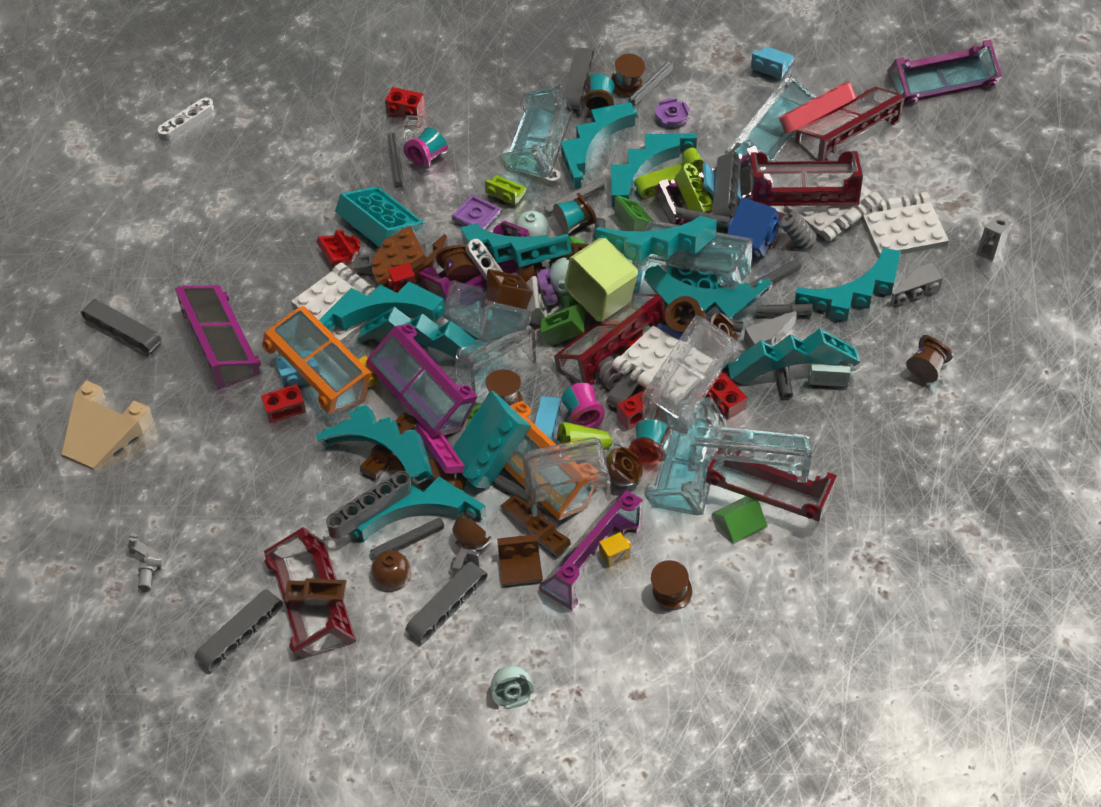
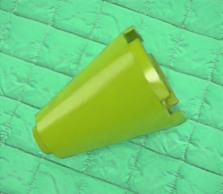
[557,422,612,460]

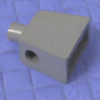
[977,217,1011,261]

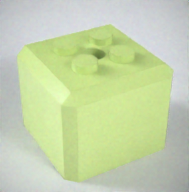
[564,238,638,322]

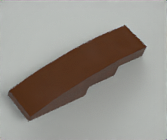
[360,412,419,480]
[500,495,571,556]

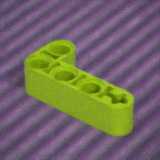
[634,148,704,199]
[675,163,723,230]

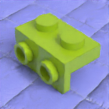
[485,175,526,205]

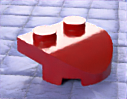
[316,230,361,266]

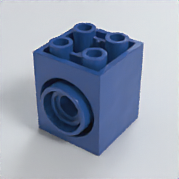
[726,197,780,257]

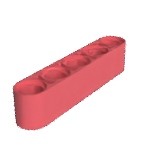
[778,82,856,133]

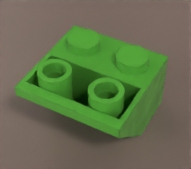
[540,304,586,345]

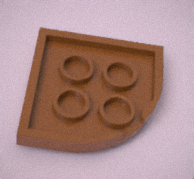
[371,225,428,286]

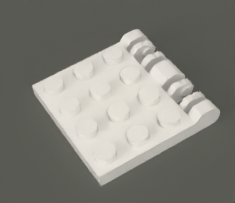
[784,173,883,241]
[861,192,949,257]
[291,263,376,344]
[611,326,715,405]

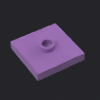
[452,194,501,229]

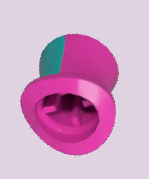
[403,127,448,168]
[561,383,605,429]

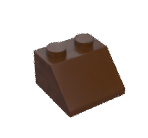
[487,269,533,312]

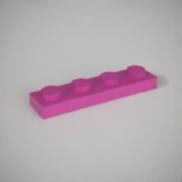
[416,423,465,474]

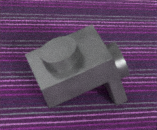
[450,548,481,577]

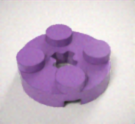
[655,98,689,128]
[537,268,558,306]

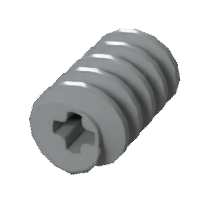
[779,211,816,249]
[595,355,623,389]

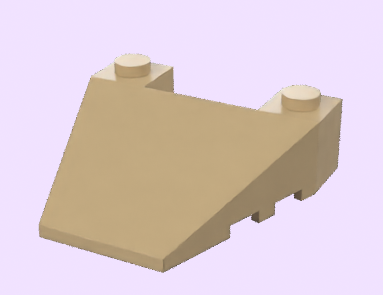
[61,380,154,470]

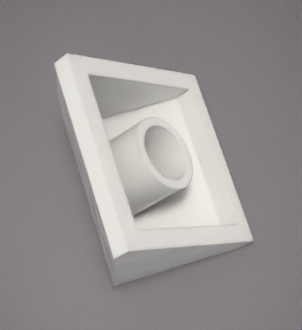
[522,276,548,325]

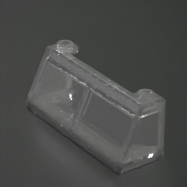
[642,315,740,435]

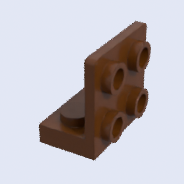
[497,534,543,586]

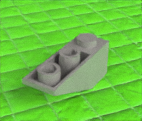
[890,263,943,306]
[744,311,797,348]

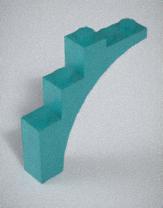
[595,216,717,262]
[795,248,901,321]
[316,405,434,484]

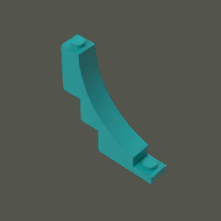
[561,102,638,190]
[611,133,697,207]
[460,223,572,267]
[644,264,772,320]
[319,282,446,332]
[357,307,484,366]
[728,328,860,385]
[349,476,486,542]

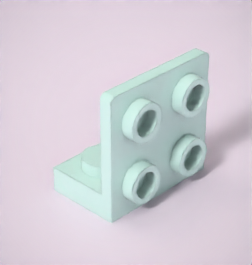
[810,360,850,387]

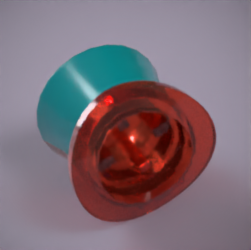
[628,419,671,465]

